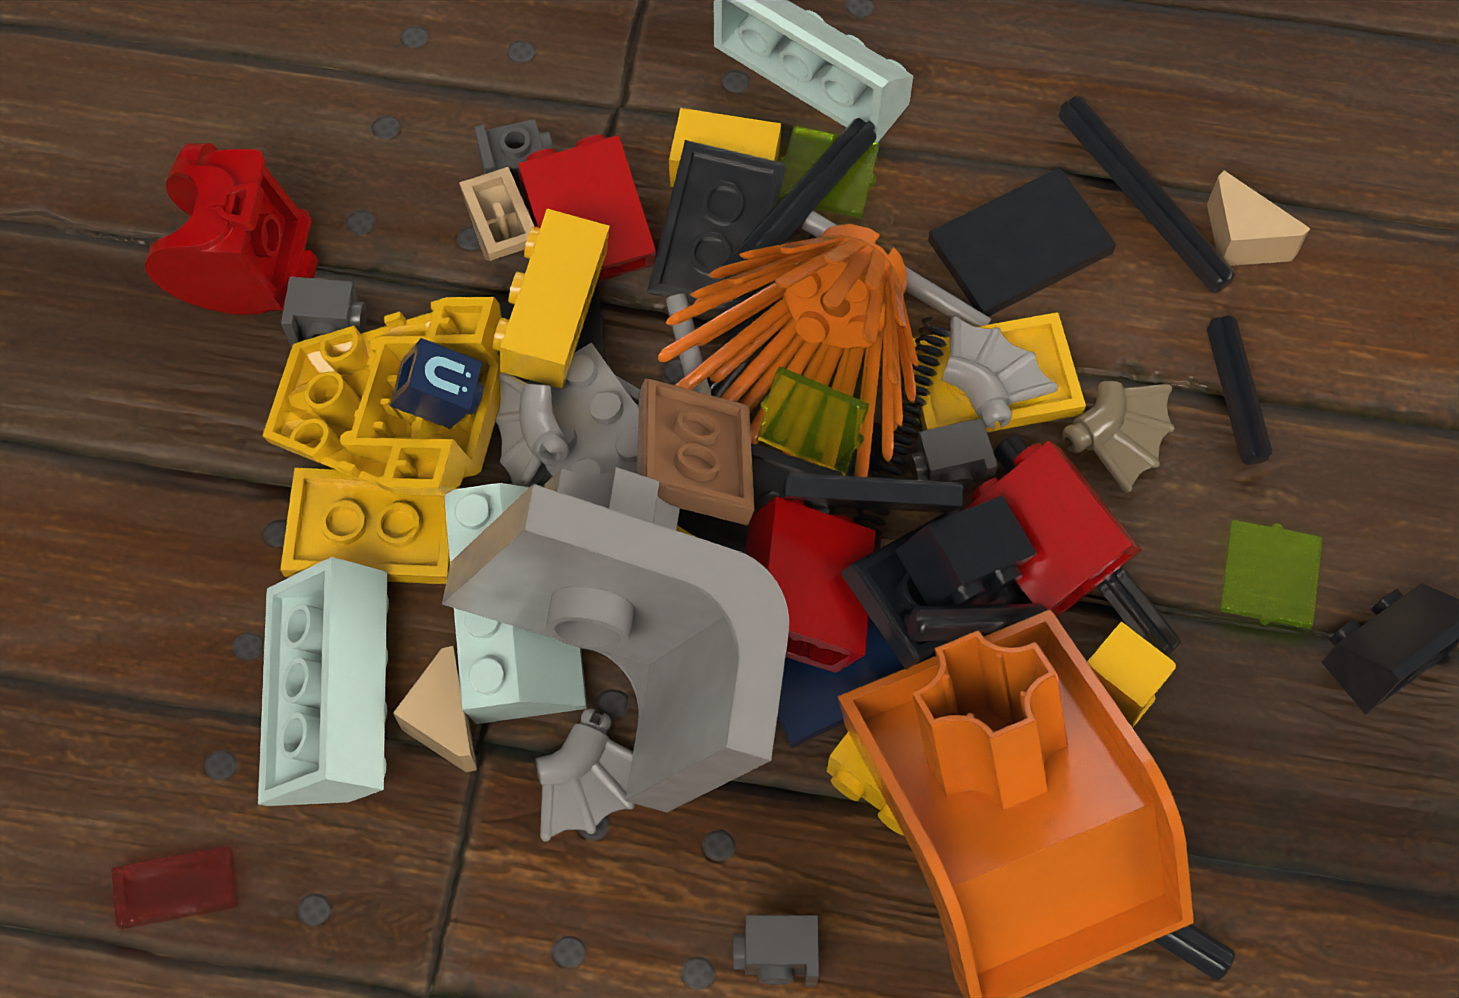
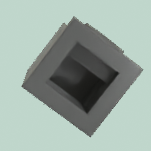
[474,119,553,181]
[281,277,367,348]
[909,418,998,490]
[733,915,819,987]

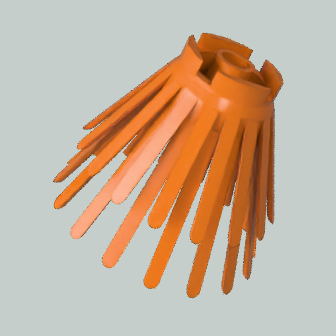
[658,224,918,477]

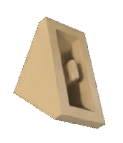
[459,167,534,261]
[1207,171,1310,266]
[393,646,477,772]

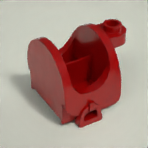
[144,143,318,315]

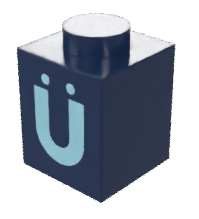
[390,338,484,429]

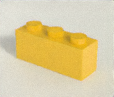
[492,209,610,389]

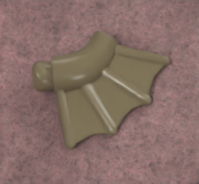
[1062,381,1174,493]

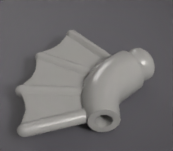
[942,316,1058,429]
[495,373,569,487]
[536,708,635,841]

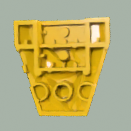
[262,297,502,495]

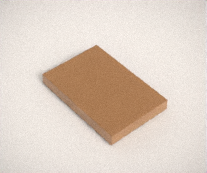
[637,379,754,525]

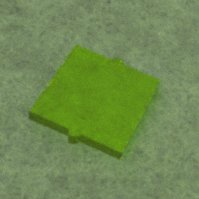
[779,126,880,219]
[757,366,869,476]
[1220,520,1323,629]

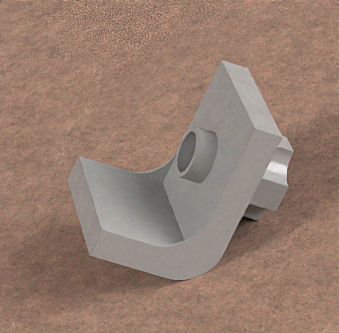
[442,467,789,813]

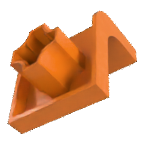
[838,609,1194,998]

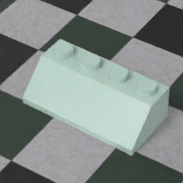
[714,0,913,145]
[444,483,588,724]
[258,557,389,806]

